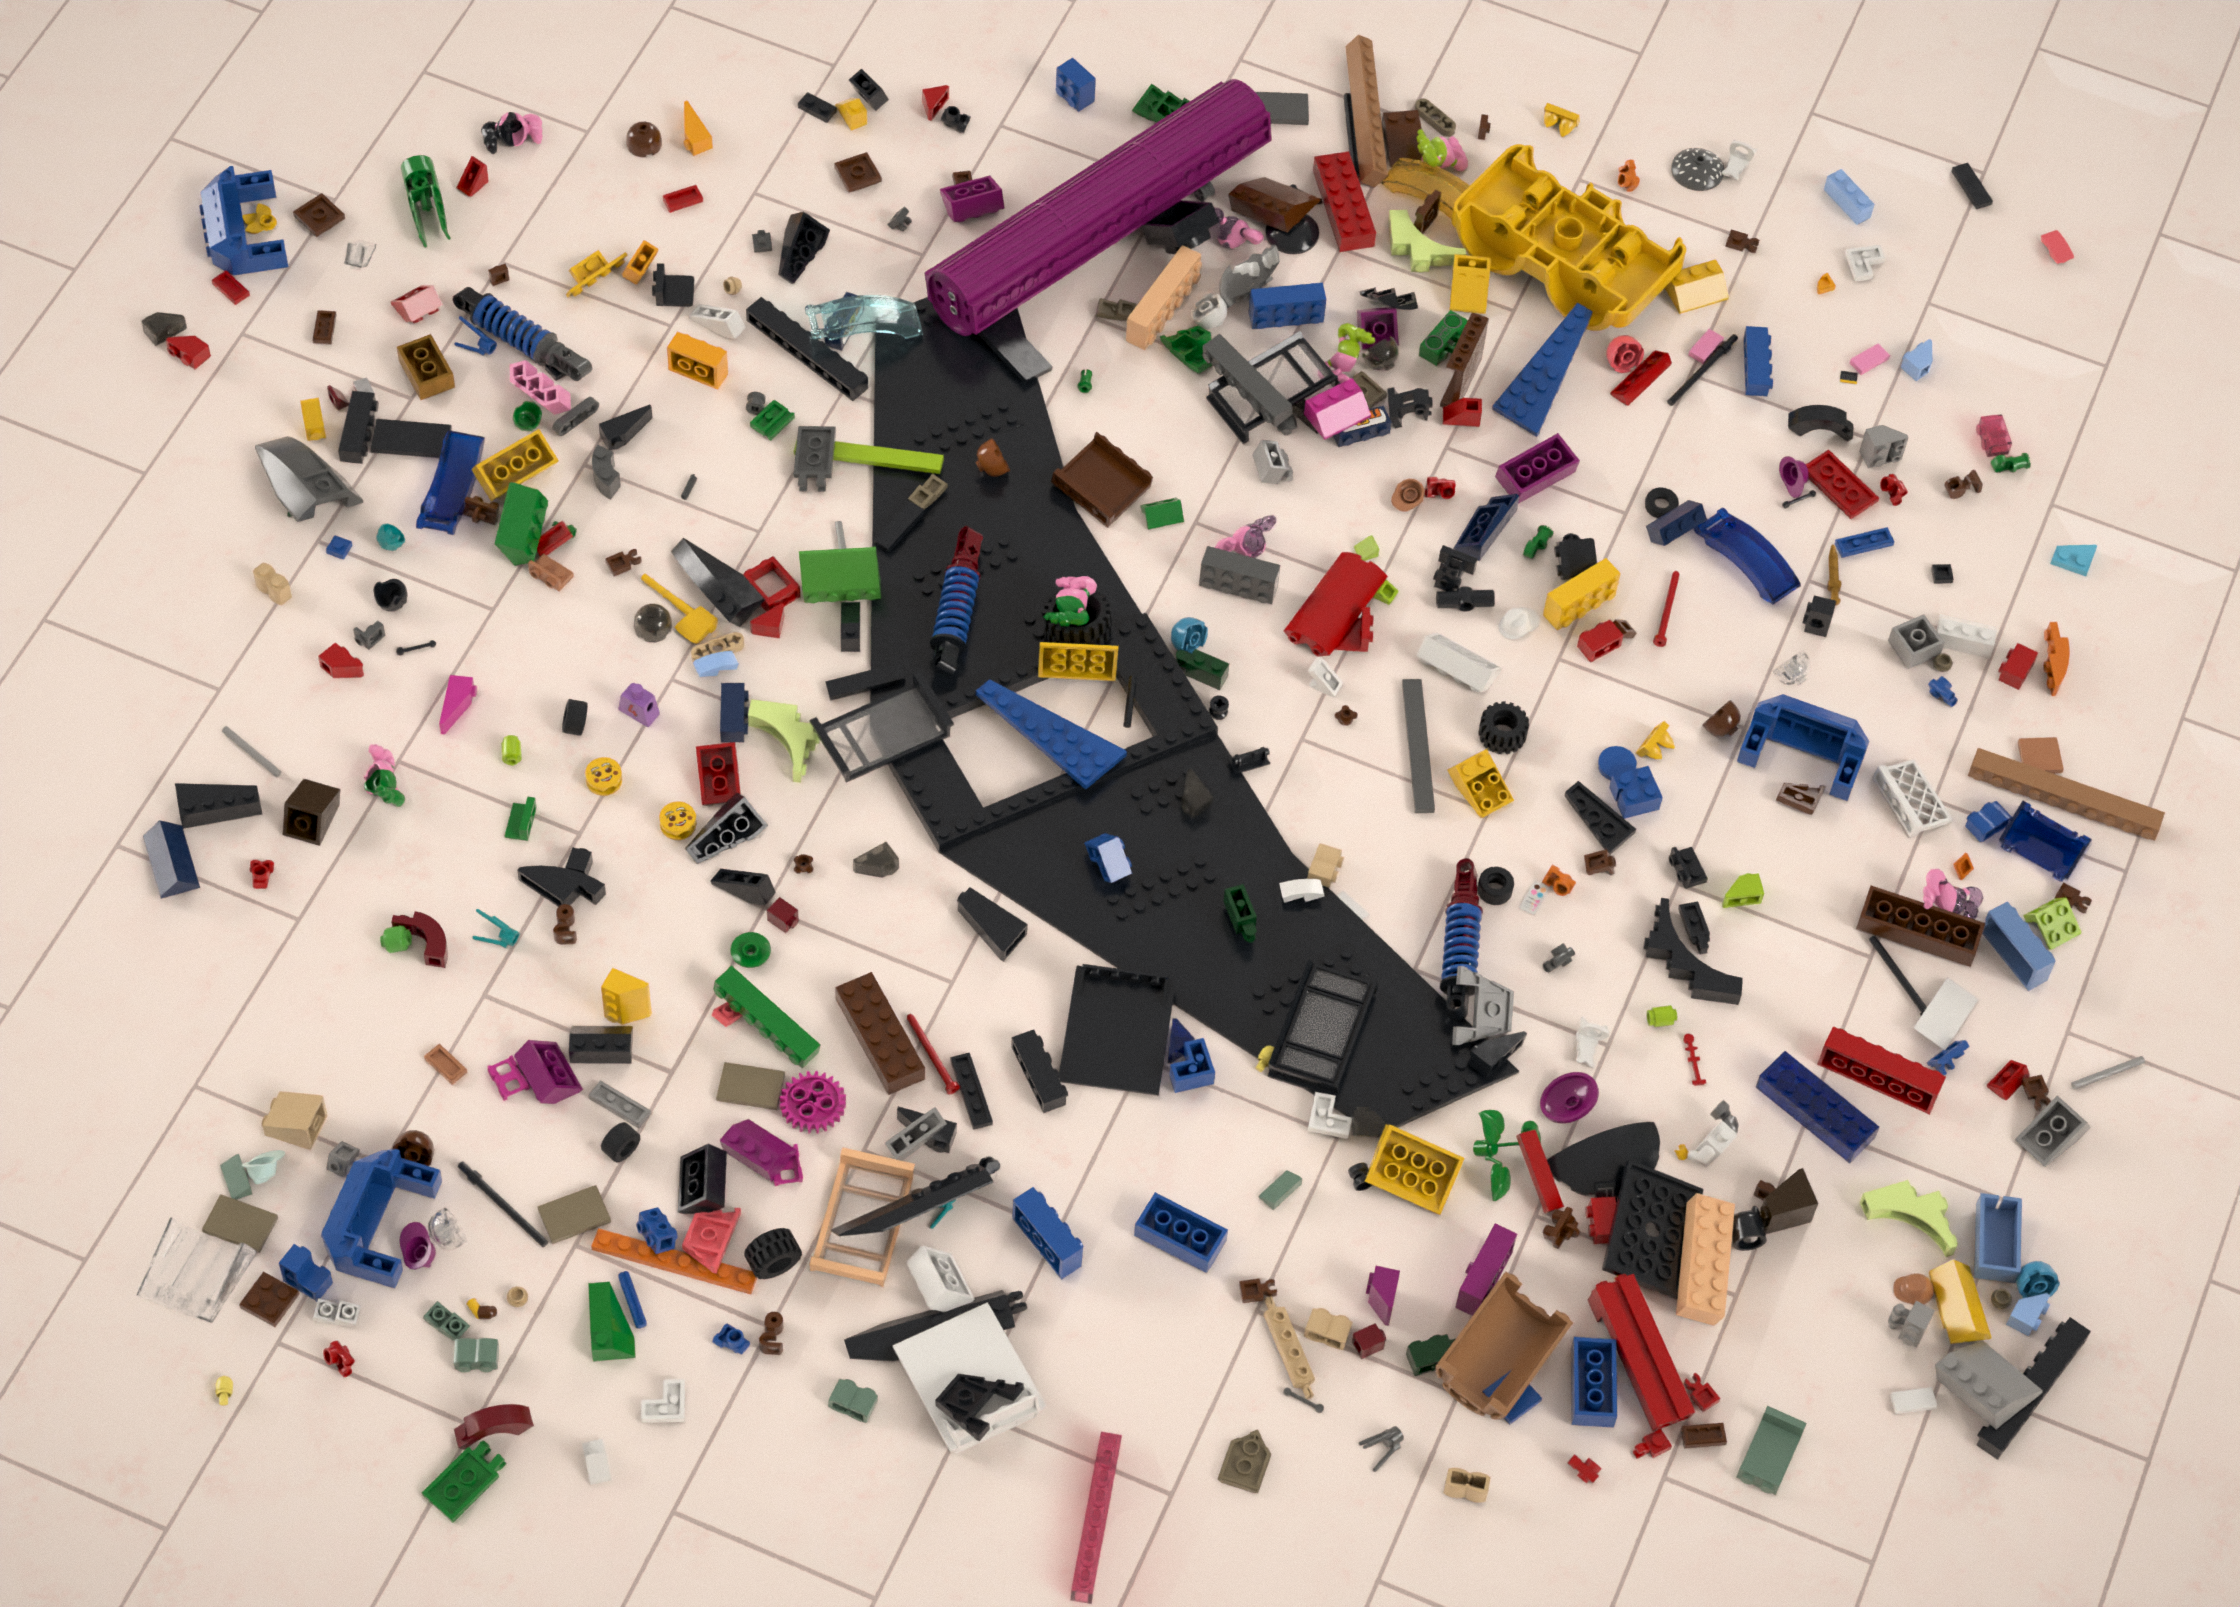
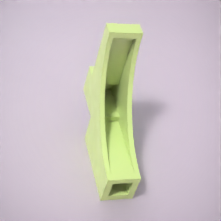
[1388,210,1466,272]
[748,699,820,783]
[1859,1180,1958,1257]

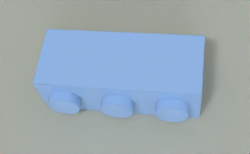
[1824,169,1875,225]

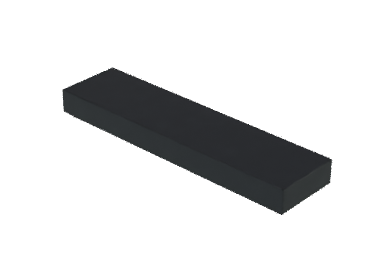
[825,663,905,701]
[950,1052,993,1130]

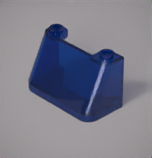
[1999,800,2092,882]

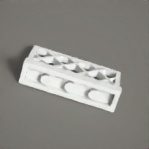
[1872,759,1953,838]

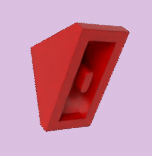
[922,85,950,121]
[456,156,489,197]
[750,603,785,638]

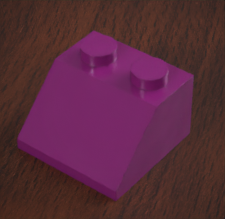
[1357,307,1399,349]
[1366,1265,1400,1326]

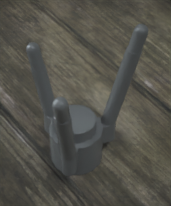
[1358,1426,1404,1472]

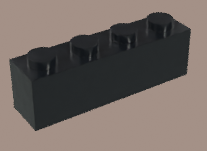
[338,391,379,464]
[1011,1029,1068,1113]

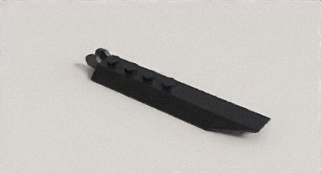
[831,1156,1000,1237]
[844,1290,1028,1361]

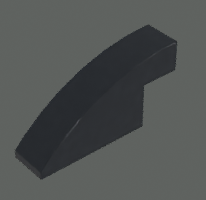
[517,865,606,907]

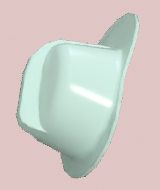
[241,1150,285,1184]

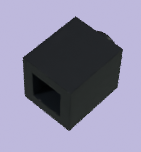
[565,847,593,875]

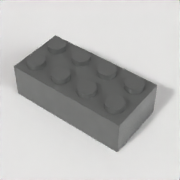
[1199,546,1281,605]

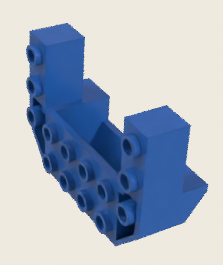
[199,166,289,276]
[1737,694,1870,801]
[321,1149,442,1288]

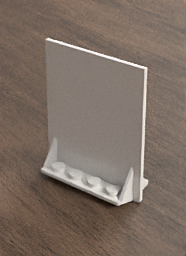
[893,1302,1046,1454]

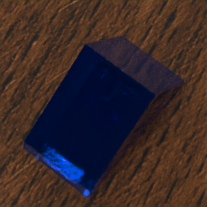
[1168,1018,1195,1064]

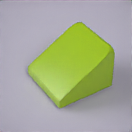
[1354,535,1379,561]
[1373,579,1399,605]

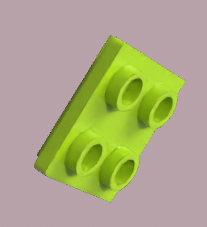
[2023,898,2082,950]

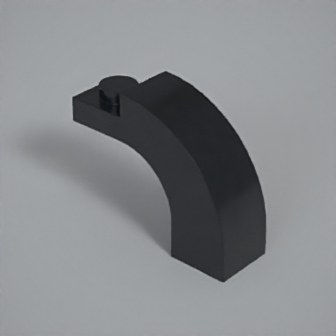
[1788,405,1854,442]

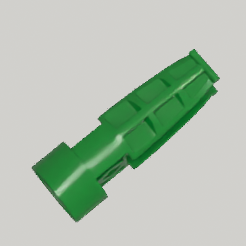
[400,155,451,248]

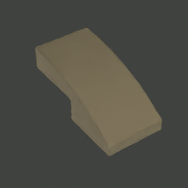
[1096,298,1137,321]
[908,474,948,509]

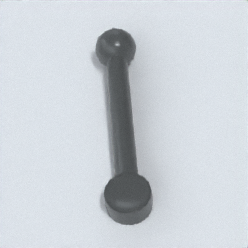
[1283,1387,1324,1413]

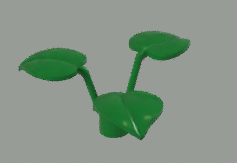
[1473,1110,1541,1201]

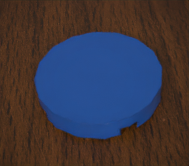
[1598,746,1637,781]

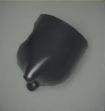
[1732,1205,1767,1251]

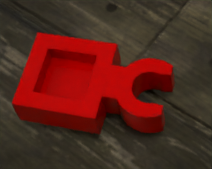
[1684,1373,1721,1412]

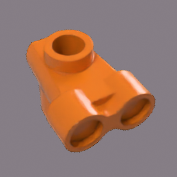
[1618,160,1640,192]
[1542,864,1576,896]

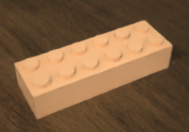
[1126,245,1202,350]
[1676,1193,1735,1326]

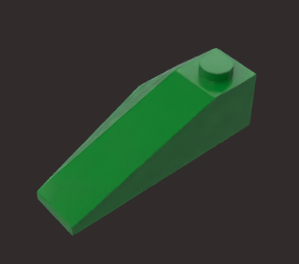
[588,1281,636,1362]

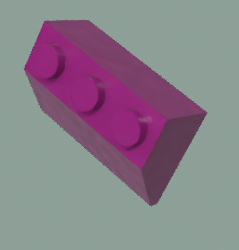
[940,175,1005,222]
[514,1040,583,1104]
[719,1119,797,1182]

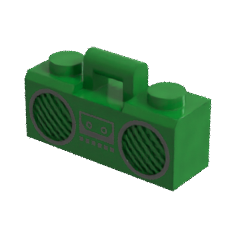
[1418,310,1468,366]

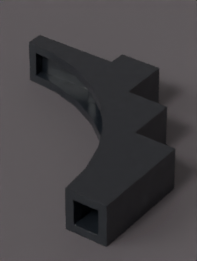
[1643,898,1743,1005]

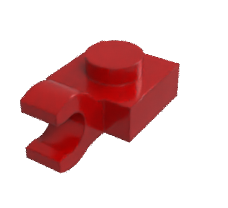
[1633,1429,1672,1459]

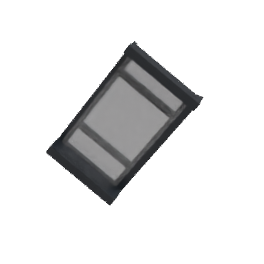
[1206,331,1341,444]
[809,671,954,783]
[1267,959,1379,1098]

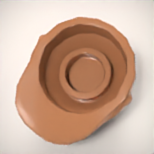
[1391,478,1425,512]
[1893,1273,1934,1305]

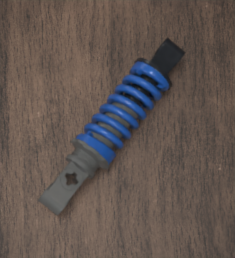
[452,287,593,381]

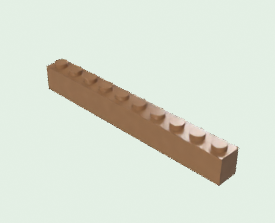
[1345,34,1388,188]
[1968,748,2165,841]

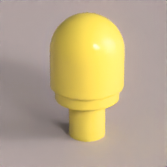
[1255,1046,1274,1072]
[215,1376,233,1406]

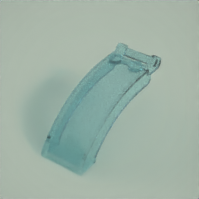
[805,295,923,340]

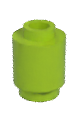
[501,735,522,766]
[1646,1005,1677,1027]

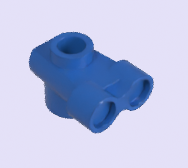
[1928,676,1958,707]
[712,1323,750,1355]

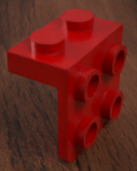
[1334,607,1374,652]

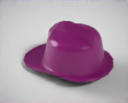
[1779,456,1808,498]
[399,1222,436,1270]

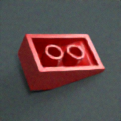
[696,742,741,805]

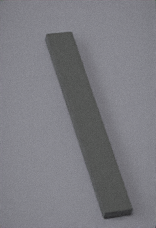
[1402,679,1435,813]

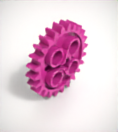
[780,1071,846,1134]

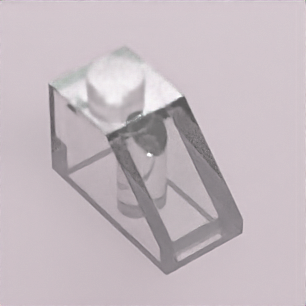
[344,240,377,270]

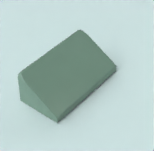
[220,1154,252,1200]
[1258,1170,1303,1210]

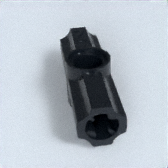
[1436,586,1495,612]

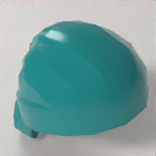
[376,523,405,551]

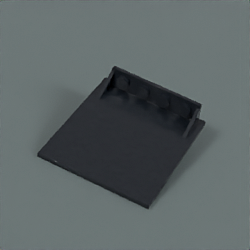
[1059,964,1176,1096]

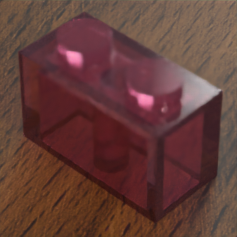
[1976,414,2012,457]

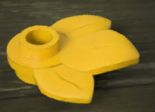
[242,203,277,234]

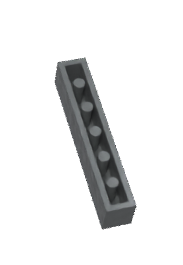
[1202,334,1292,427]

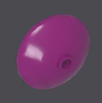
[1540,1072,1599,1123]

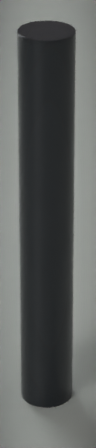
[1123,675,1137,728]

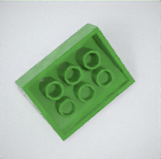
[799,547,881,603]

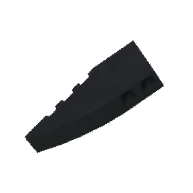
[671,538,766,627]

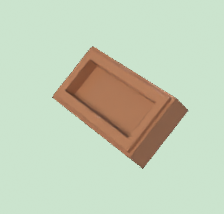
[424,1043,467,1085]

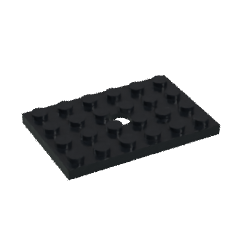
[1602,1159,1704,1299]

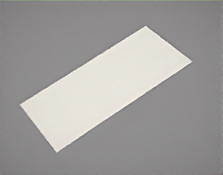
[1914,977,1979,1050]

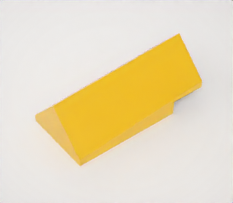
[1929,1259,1992,1344]

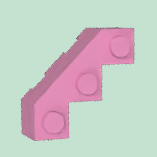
[510,360,571,415]

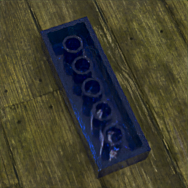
[1756,1051,1880,1164]

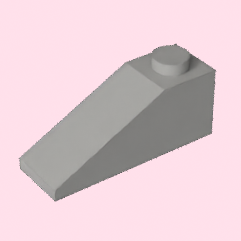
[885,1107,947,1161]

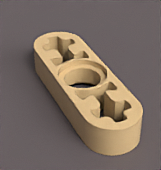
[691,632,744,662]

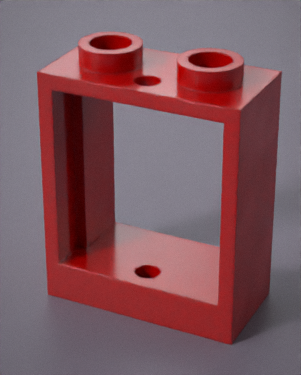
[743,556,801,612]

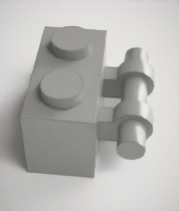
[1252,440,1294,484]
[1888,1301,1935,1348]

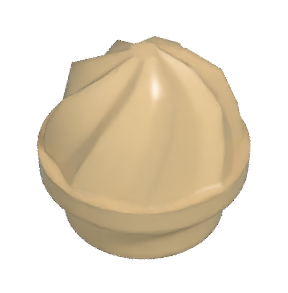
[723,276,742,295]

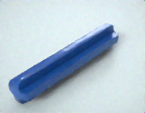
[618,1271,647,1329]

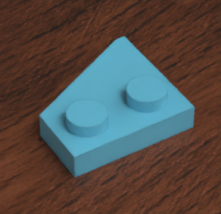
[2050,544,2098,576]

